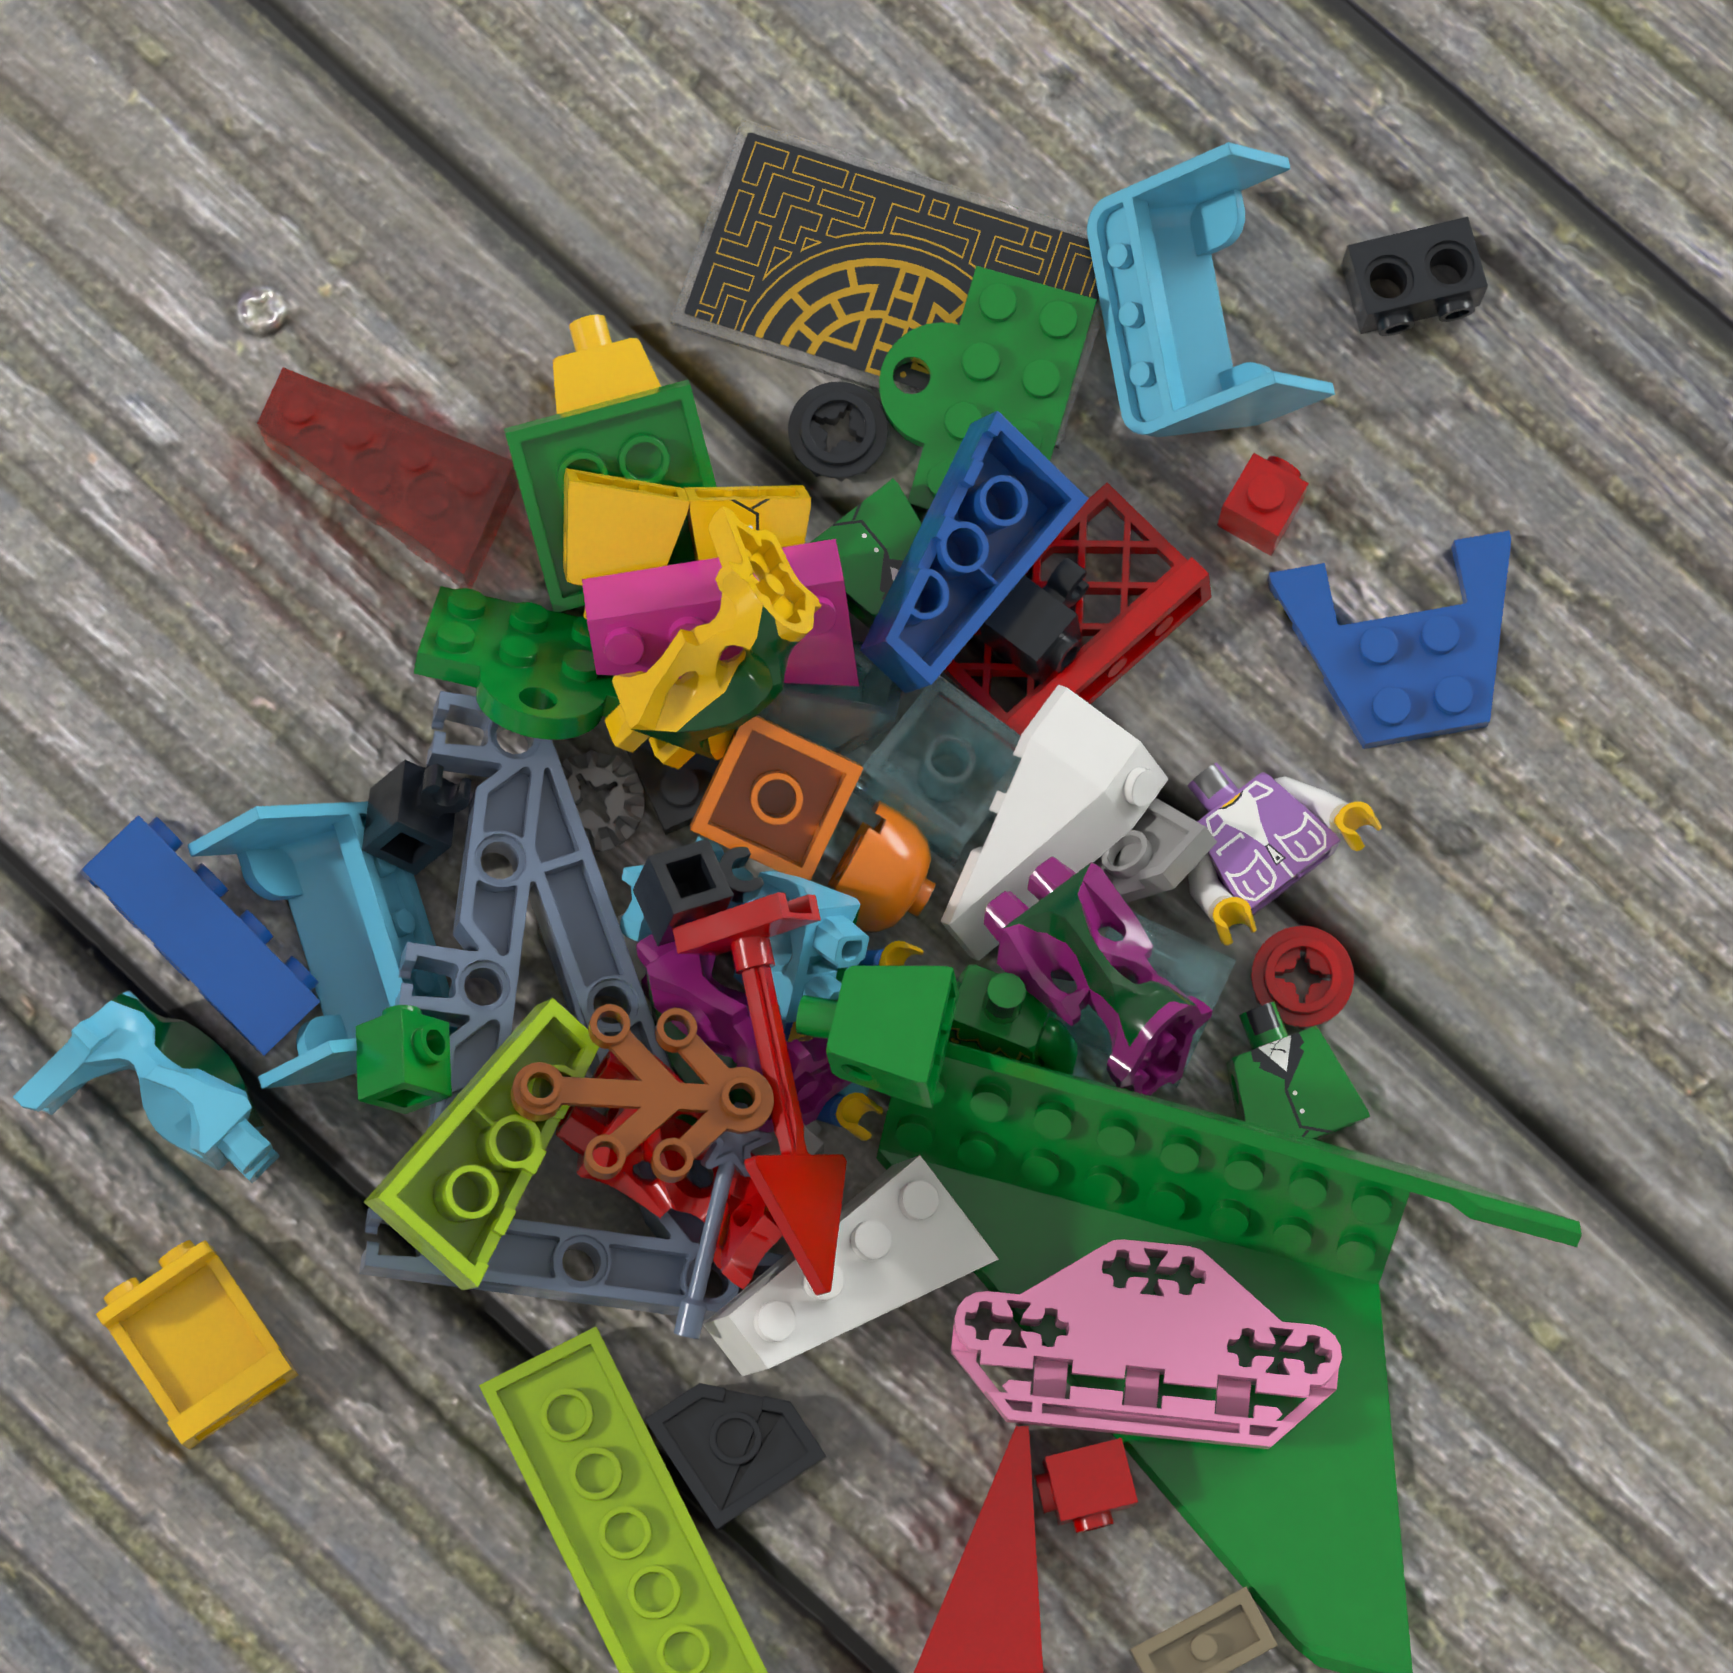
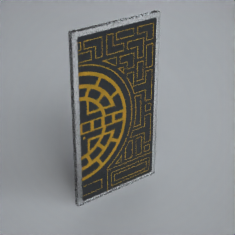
[670,118,1103,449]

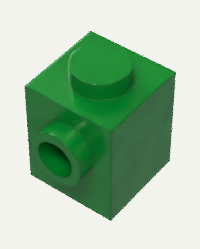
[355,1005,452,1114]

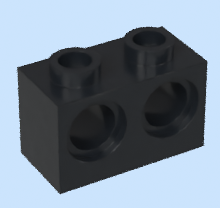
[1341,217,1488,336]

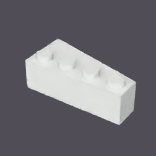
[703,1155,998,1376]

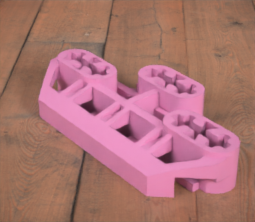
[950,1239,1342,1449]

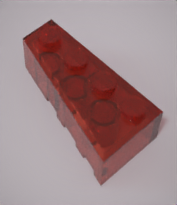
[257,367,519,589]

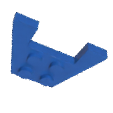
[1267,530,1511,749]

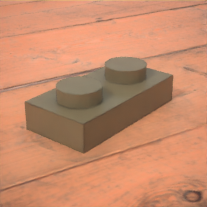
[1129,1587,1278,1673]

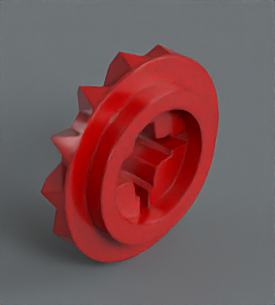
[1250,926,1354,1029]

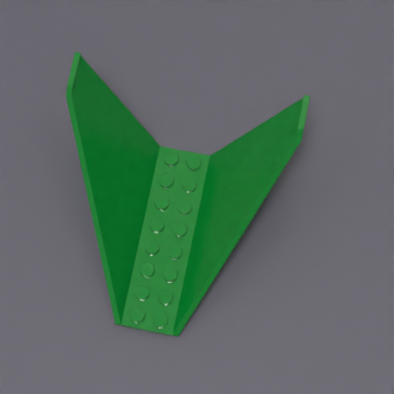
[876,1042,1582,1673]

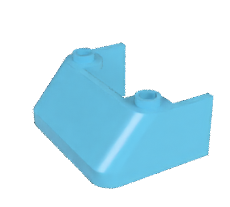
[1087,142,1335,437]
[188,801,458,1089]

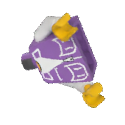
[1188,762,1382,946]

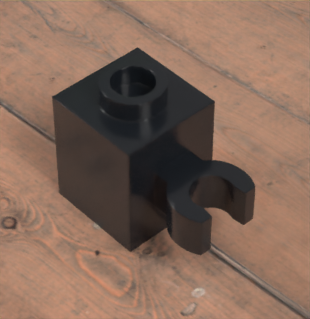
[980,557,1089,685]
[362,759,472,875]
[633,839,764,947]

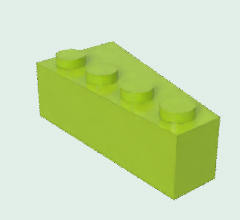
[364,998,599,1290]

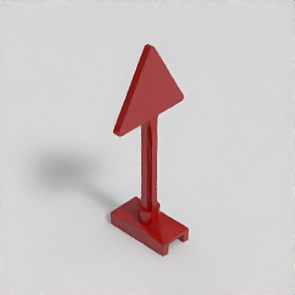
[672,892,847,1296]

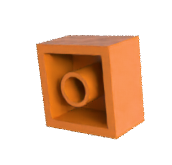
[690,715,864,881]

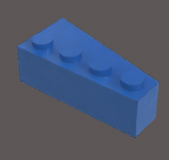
[860,410,1089,694]
[79,815,321,1056]

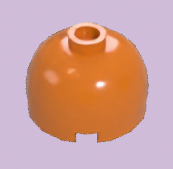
[827,800,936,933]

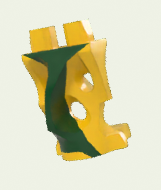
[605,506,821,769]

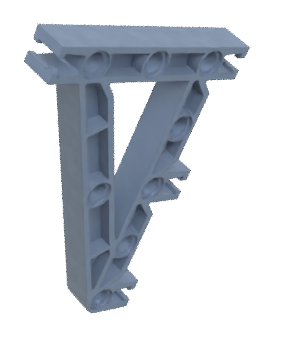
[359,691,784,1320]

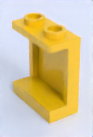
[96,1240,299,1449]

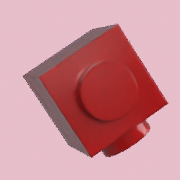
[1217,453,1309,556]
[1034,1438,1138,1533]

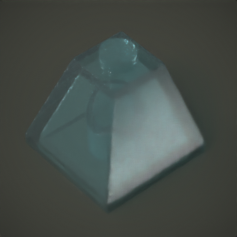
[766,640,903,756]

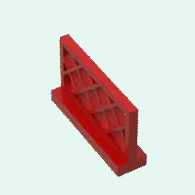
[943,482,1212,749]

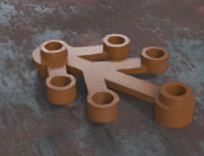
[511,1004,774,1183]

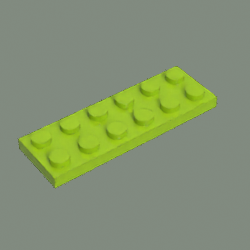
[479,1326,768,1673]

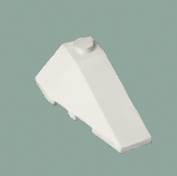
[941,685,1168,961]

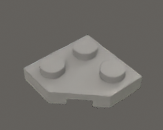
[1093,798,1217,903]

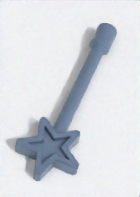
[673,1101,773,1339]

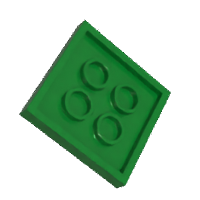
[504,380,717,612]

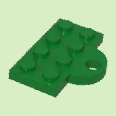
[879,266,1097,513]
[414,586,679,740]

